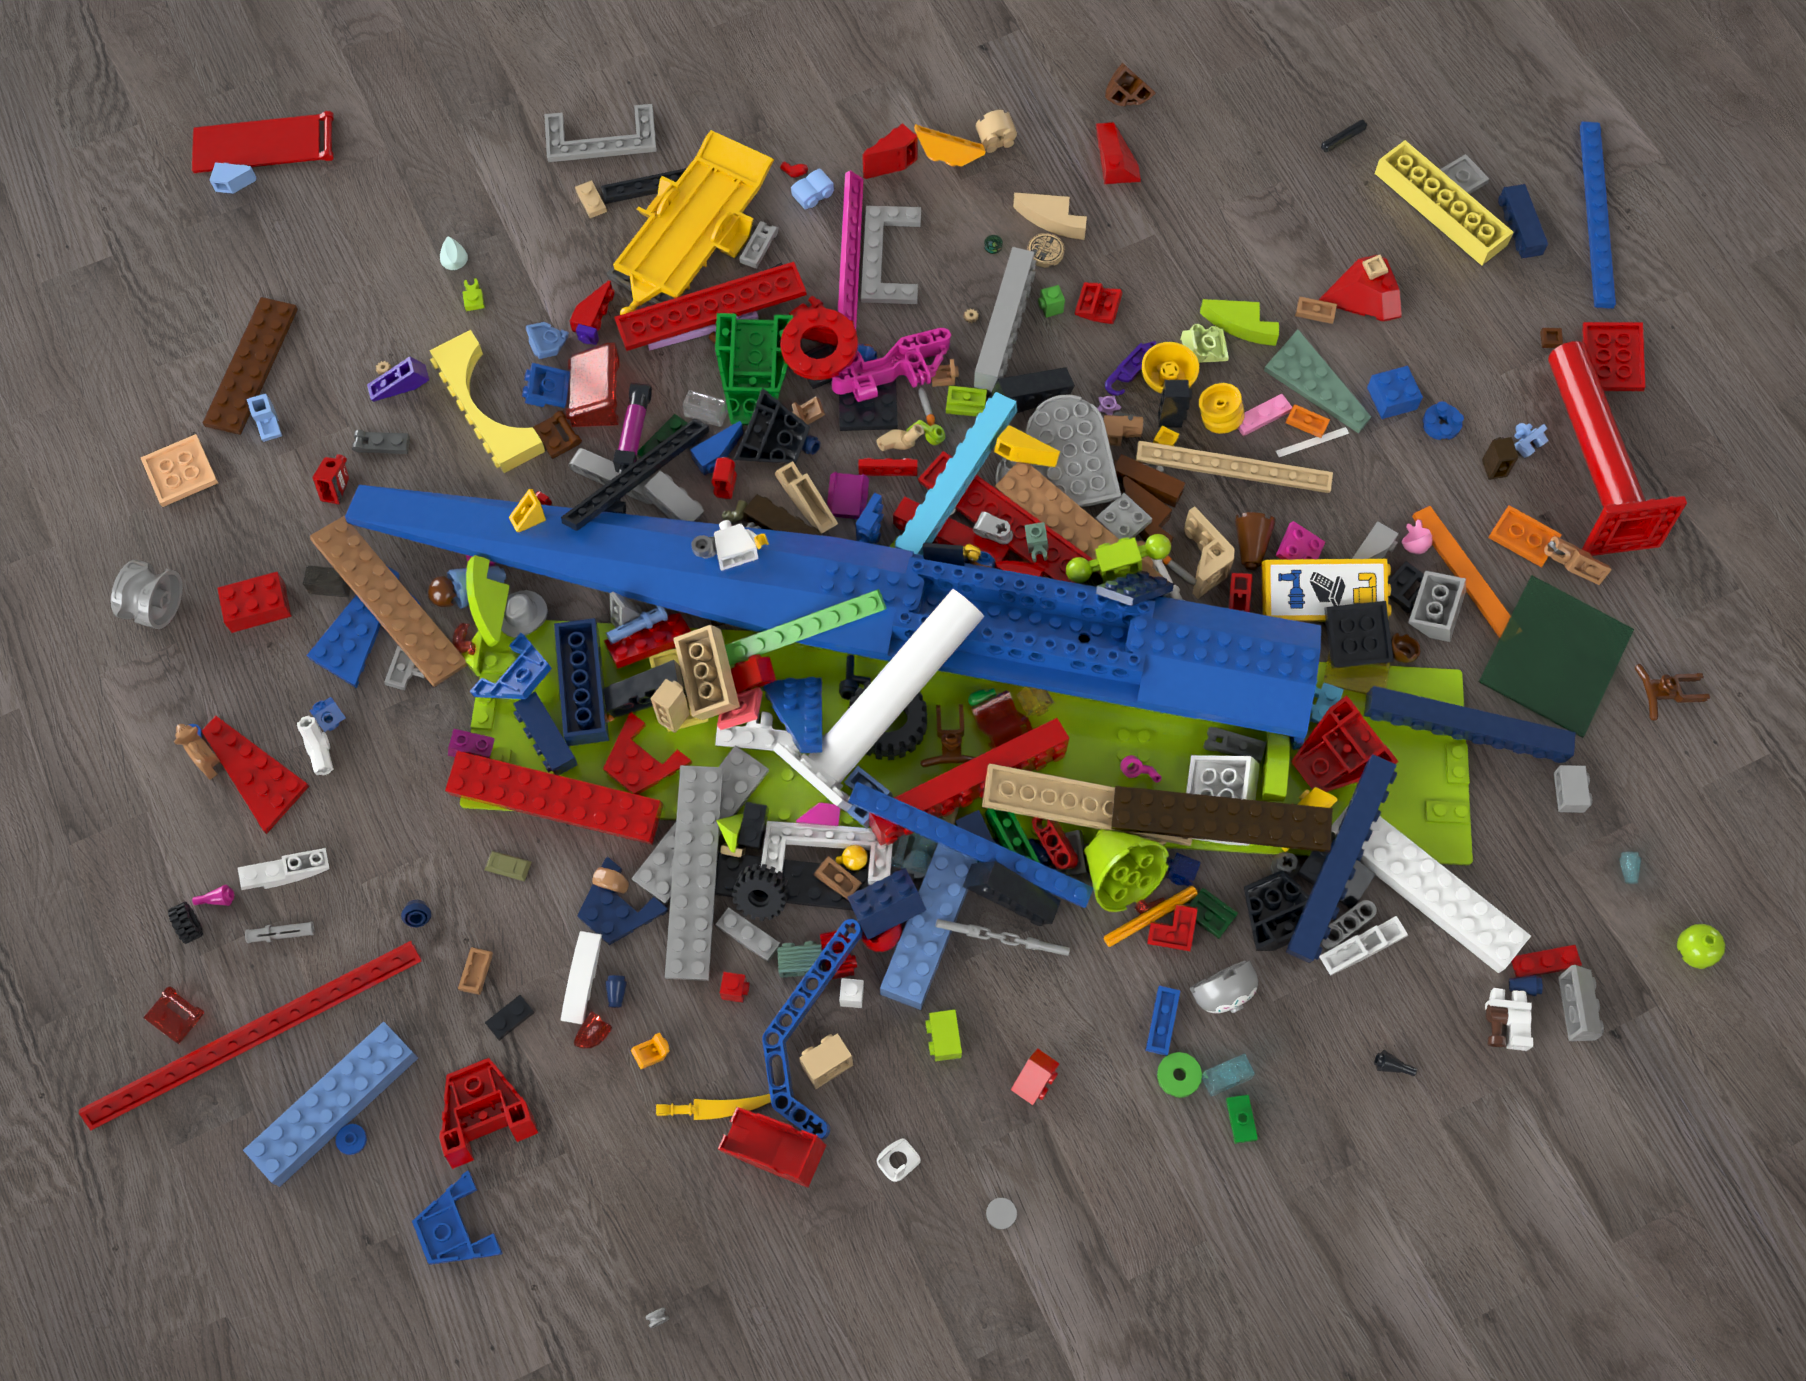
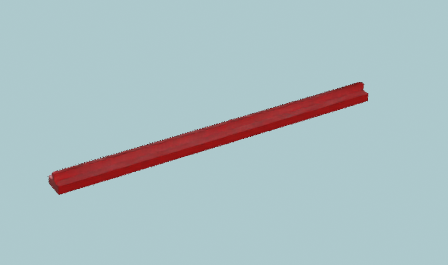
[79,941,422,1131]

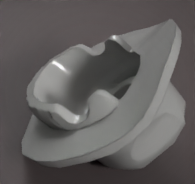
[501,590,548,638]

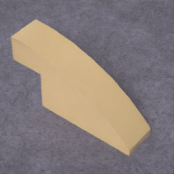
[1013,193,1087,240]
[775,461,838,534]

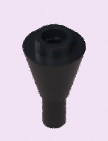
[1374,1050,1417,1076]

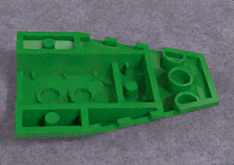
[715,313,794,425]

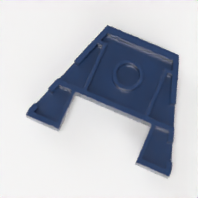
[577,856,668,945]

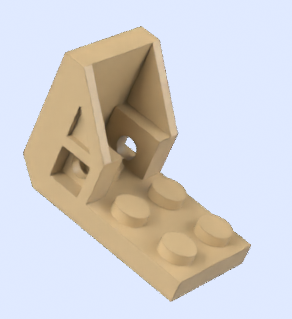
[1184,506,1235,599]

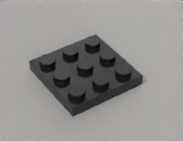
[839,379,898,431]
[1324,601,1394,669]

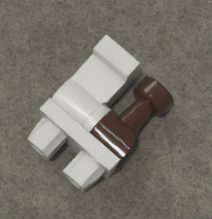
[1485,988,1533,1051]

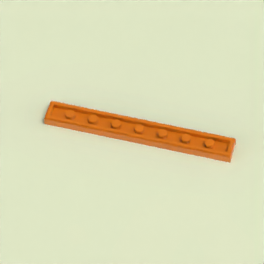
[1412,506,1522,643]

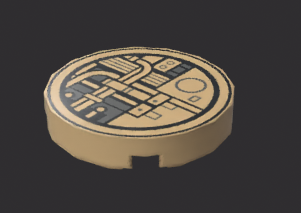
[1027,233,1065,268]

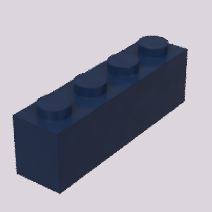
[1498,184,1548,259]
[513,691,578,775]

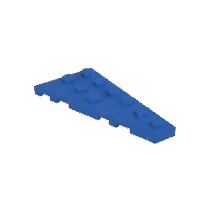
[306,565,400,688]
[761,677,822,753]

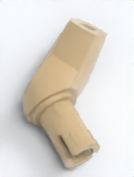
[877,424,924,451]

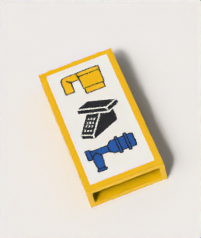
[1262,559,1391,622]

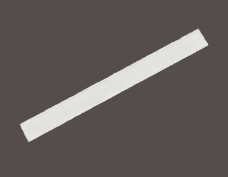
[1276,427,1349,457]

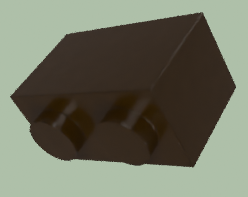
[1482,437,1519,480]

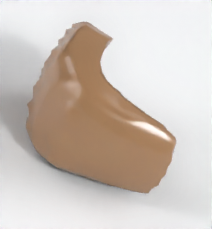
[592,867,629,894]

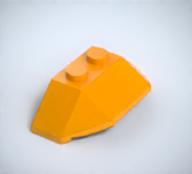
[914,124,986,167]

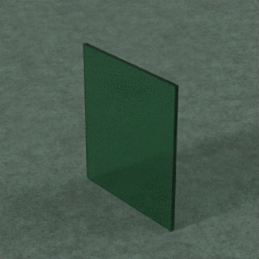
[1478,575,1634,738]

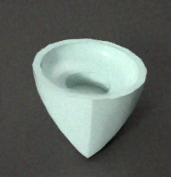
[440,237,468,270]

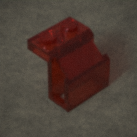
[970,690,1033,749]

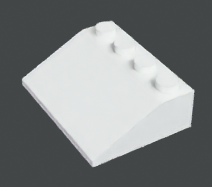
[1186,755,1260,846]

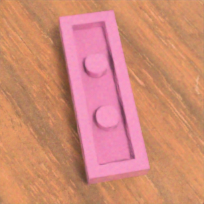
[1237,394,1293,436]

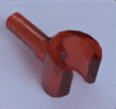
[1134,897,1165,914]

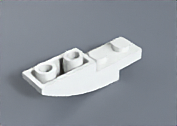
[238,848,329,890]

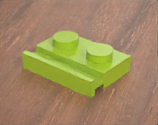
[946,386,987,417]

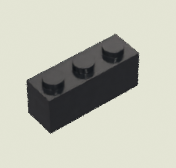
[1158,380,1192,428]

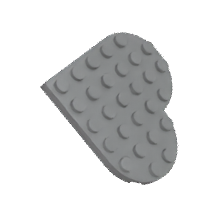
[996,395,1121,508]

